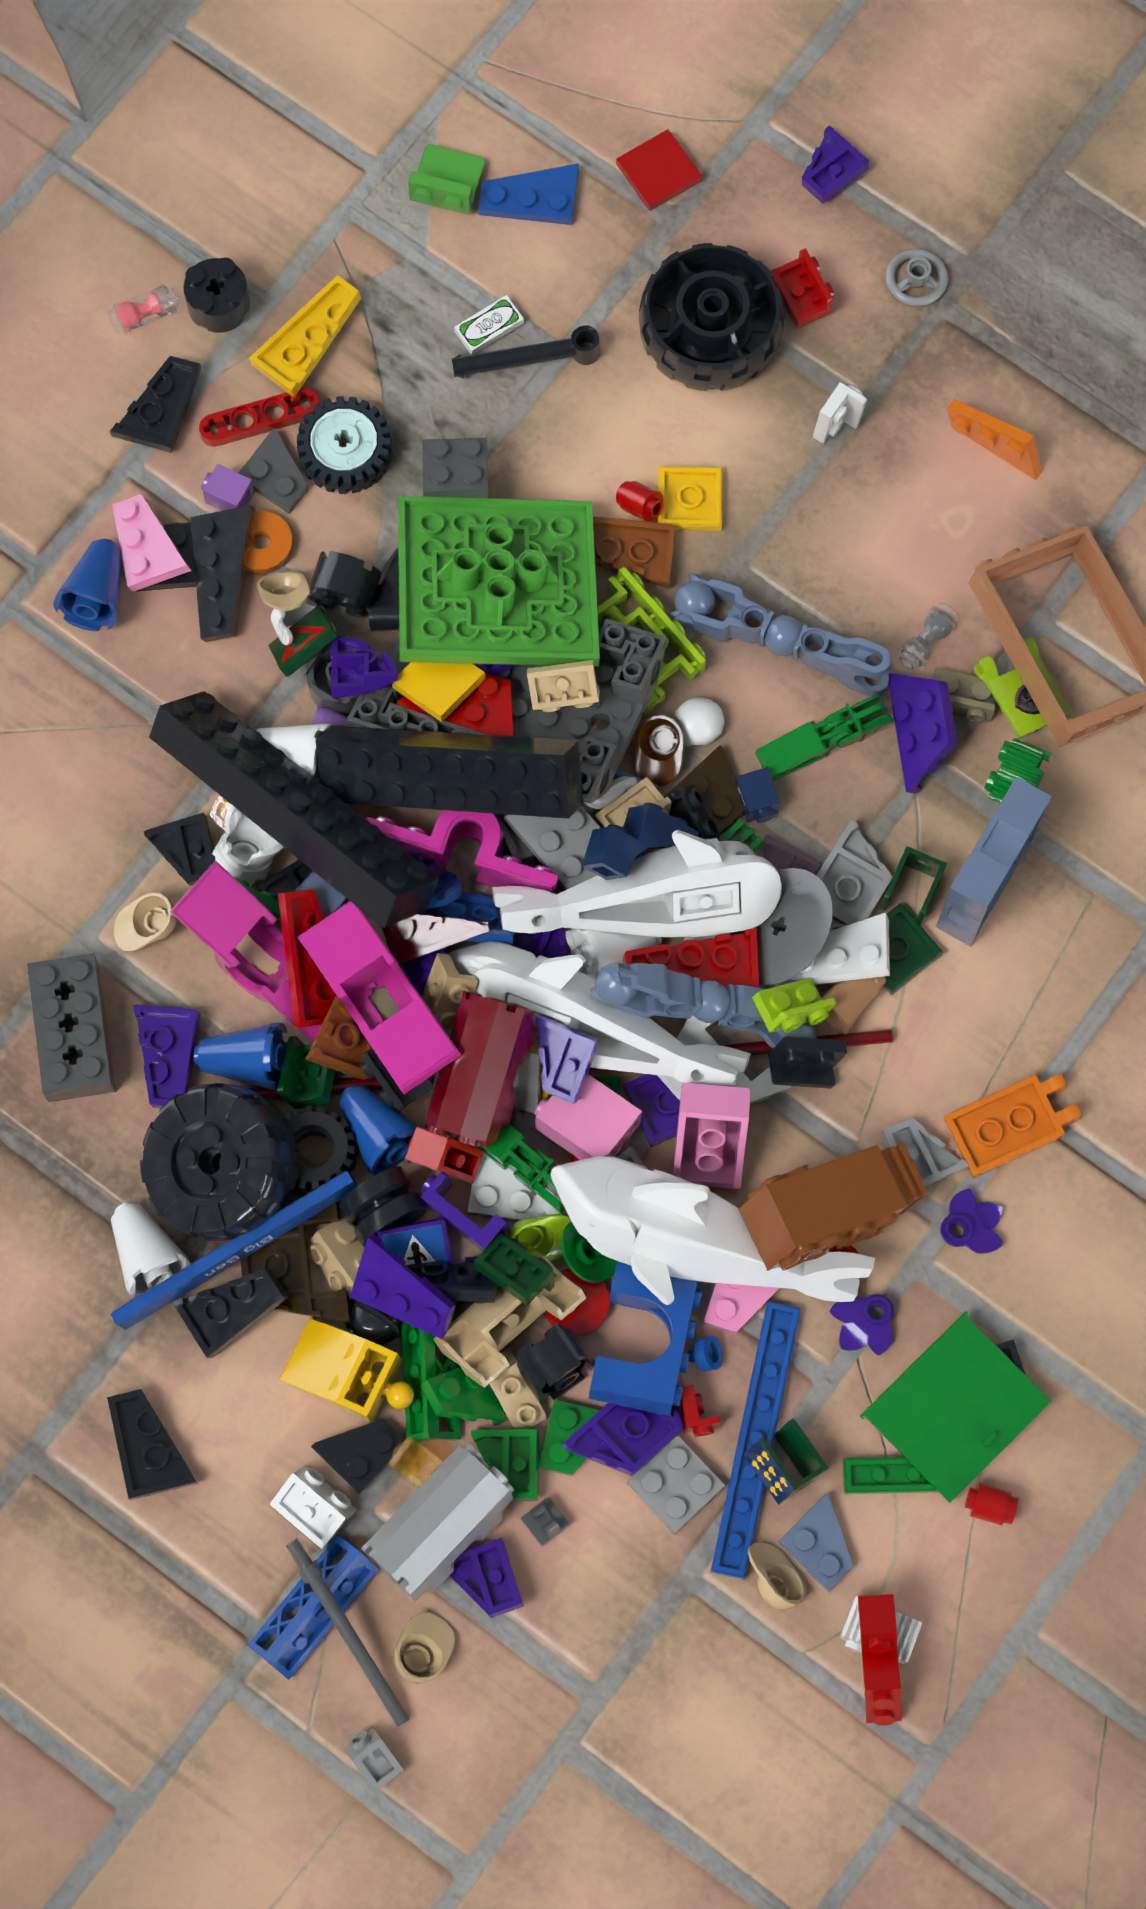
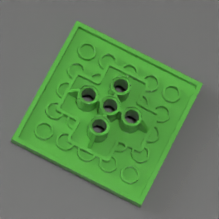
[398,496,600,666]

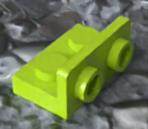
[752,977,837,1033]

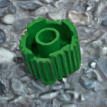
[984,738,1052,803]

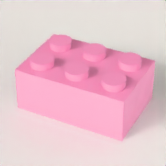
[673,1082,751,1189]

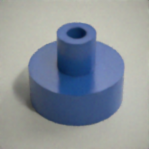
[687,1335,723,1372]

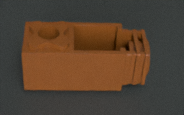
[738,1143,928,1271]

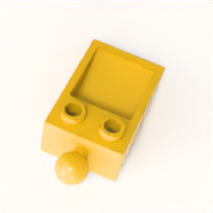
[279,1318,414,1423]

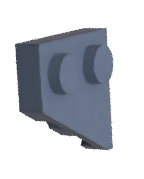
[778,1494,853,1592]

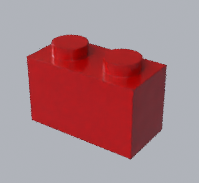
[405,1127,484,1184]

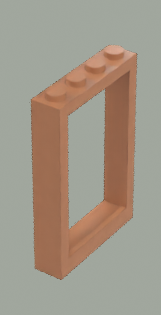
[968,525,1146,747]

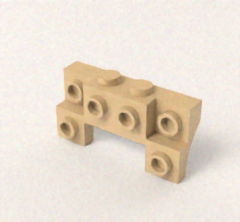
[434,1251,586,1388]

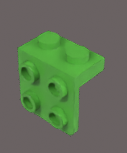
[408,144,485,215]

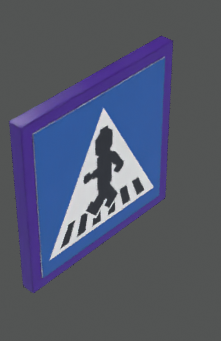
[377,1218,453,1265]

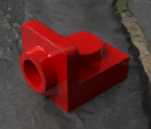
[680,1385,721,1437]

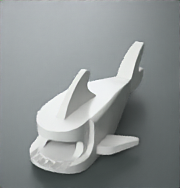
[492,830,782,941]

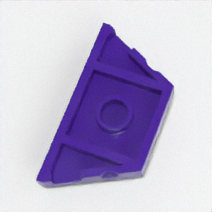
[888,673,957,794]
[562,1402,684,1476]

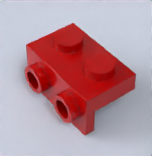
[770,248,835,328]

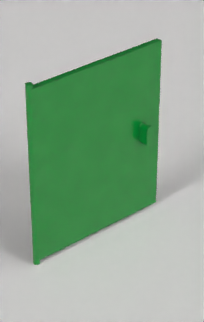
[860,1311,1052,1503]

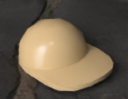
[257,571,310,611]
[113,893,177,952]
[748,1543,806,1610]
[393,1612,455,1684]

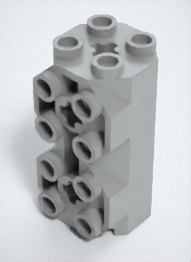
[361,1443,514,1602]

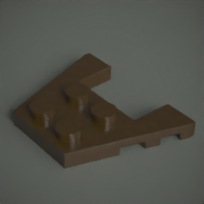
[240,1202,352,1323]

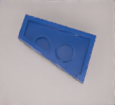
[478,163,579,225]

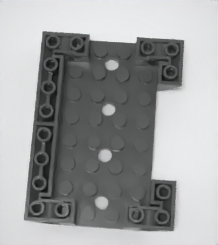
[347,618,667,804]

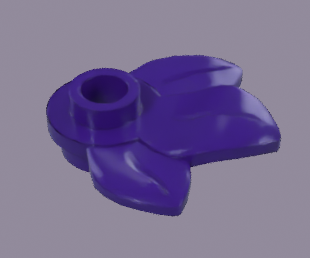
[940,1189,1003,1254]
[830,1294,894,1356]

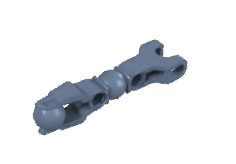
[670,573,890,697]
[590,963,817,1048]

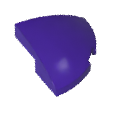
[331,637,397,698]

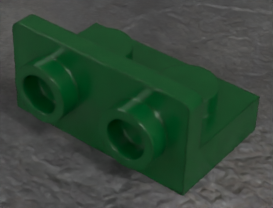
[474,1233,555,1306]

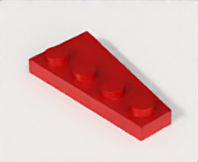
[278,889,336,1028]
[623,928,759,988]

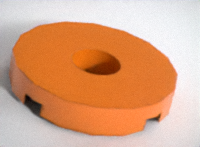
[244,511,293,574]

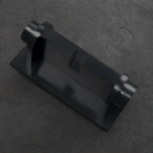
[667,785,720,841]

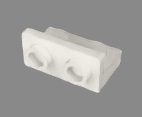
[813,382,867,444]
[270,1466,357,1549]

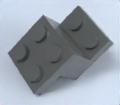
[422,438,489,498]

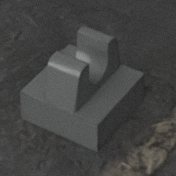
[521,1497,570,1547]

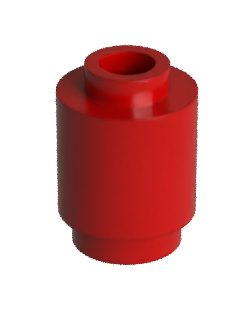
[616,481,664,522]
[965,1483,1019,1526]

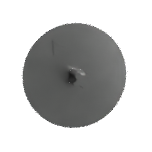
[730,868,832,985]

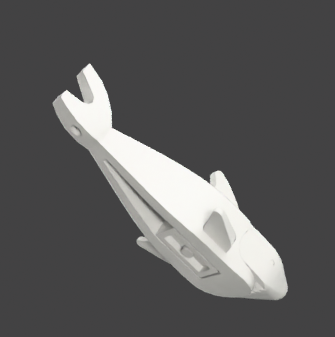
[447,941,751,1087]
[551,1156,875,1305]

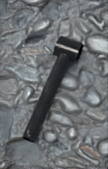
[451,325,600,379]

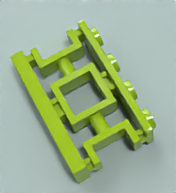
[597,567,706,718]

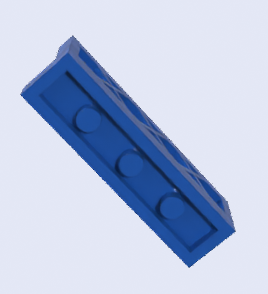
[247,1535,379,1680]

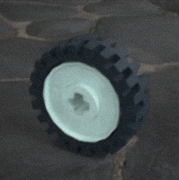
[297,396,392,494]

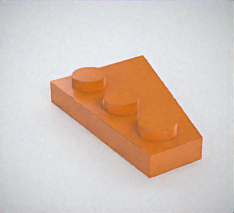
[947,399,1043,480]

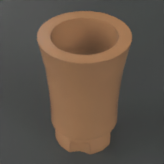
[821,976,886,1034]

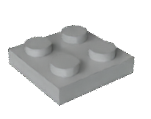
[627,1435,725,1535]

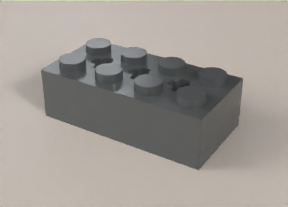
[27,953,115,1102]

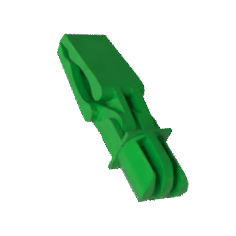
[755,693,894,781]
[477,1124,565,1213]

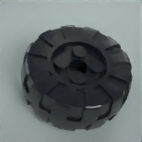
[639,243,784,391]
[140,1083,299,1241]

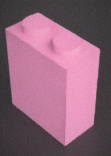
[534,1074,642,1160]

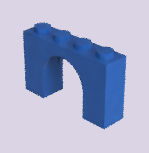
[589,1261,703,1416]

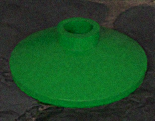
[561,1221,617,1283]

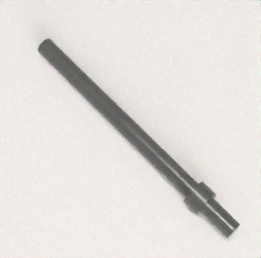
[286,1538,409,1727]

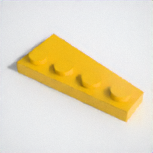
[249,275,361,398]

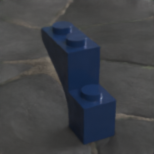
[581,802,699,880]

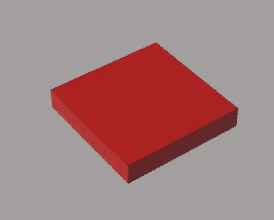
[616,129,702,211]

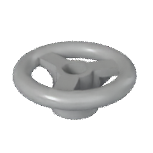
[885,249,948,307]

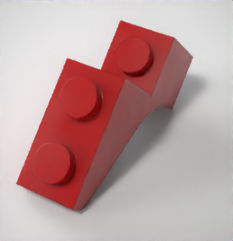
[858,1594,902,1726]

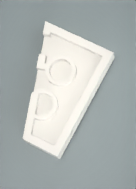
[467,1154,568,1222]

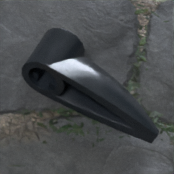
[368,548,399,632]

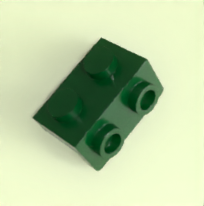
[277,1036,336,1110]

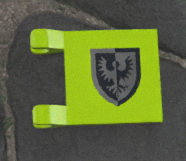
[974,637,1073,739]

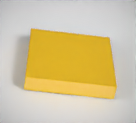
[657,466,722,531]
[392,662,486,722]

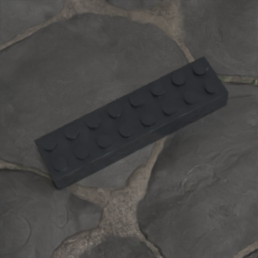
[315,726,584,819]

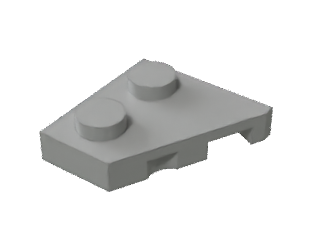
[880,1118,969,1187]

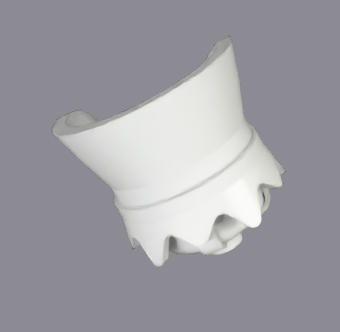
[212,805,283,887]

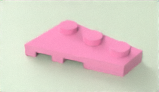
[112,494,192,592]

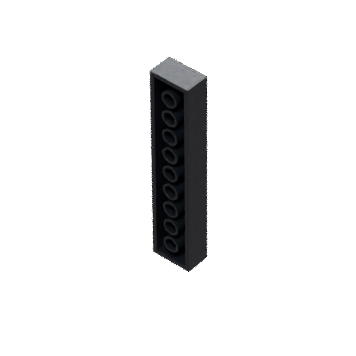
[149,691,439,928]

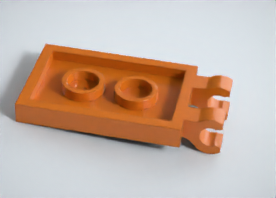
[944,1073,1082,1179]

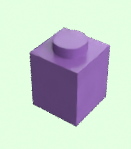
[201,464,254,511]

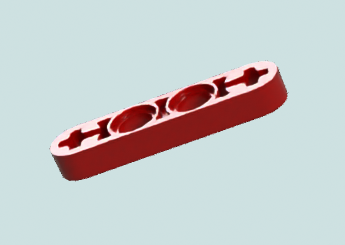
[199,388,320,447]

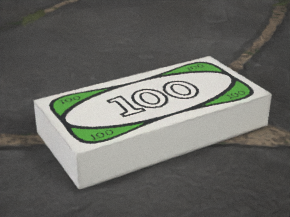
[454,295,524,355]

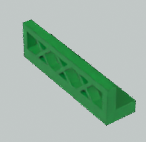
[401,1312,461,1443]

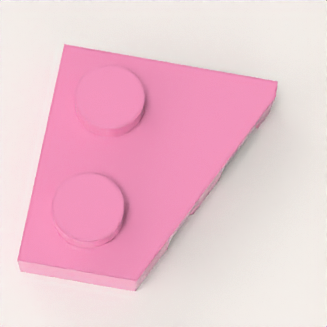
[703,1283,781,1334]

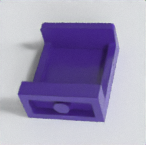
[421,1172,510,1252]

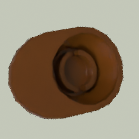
[633,715,685,786]

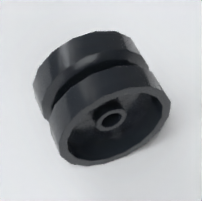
[338,1166,427,1247]

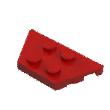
[396,673,514,737]

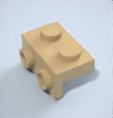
[594,777,672,828]
[307,1217,365,1297]

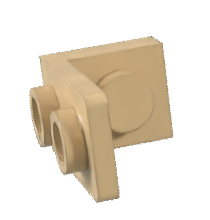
[489,1347,547,1429]

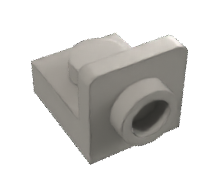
[345,1728,404,1792]

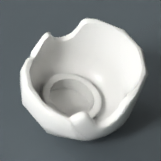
[673,697,725,747]

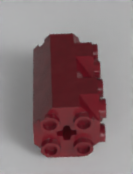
[425,990,536,1148]

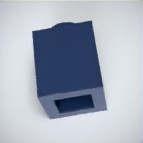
[736,767,780,823]

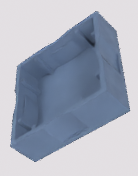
[936,776,1052,946]

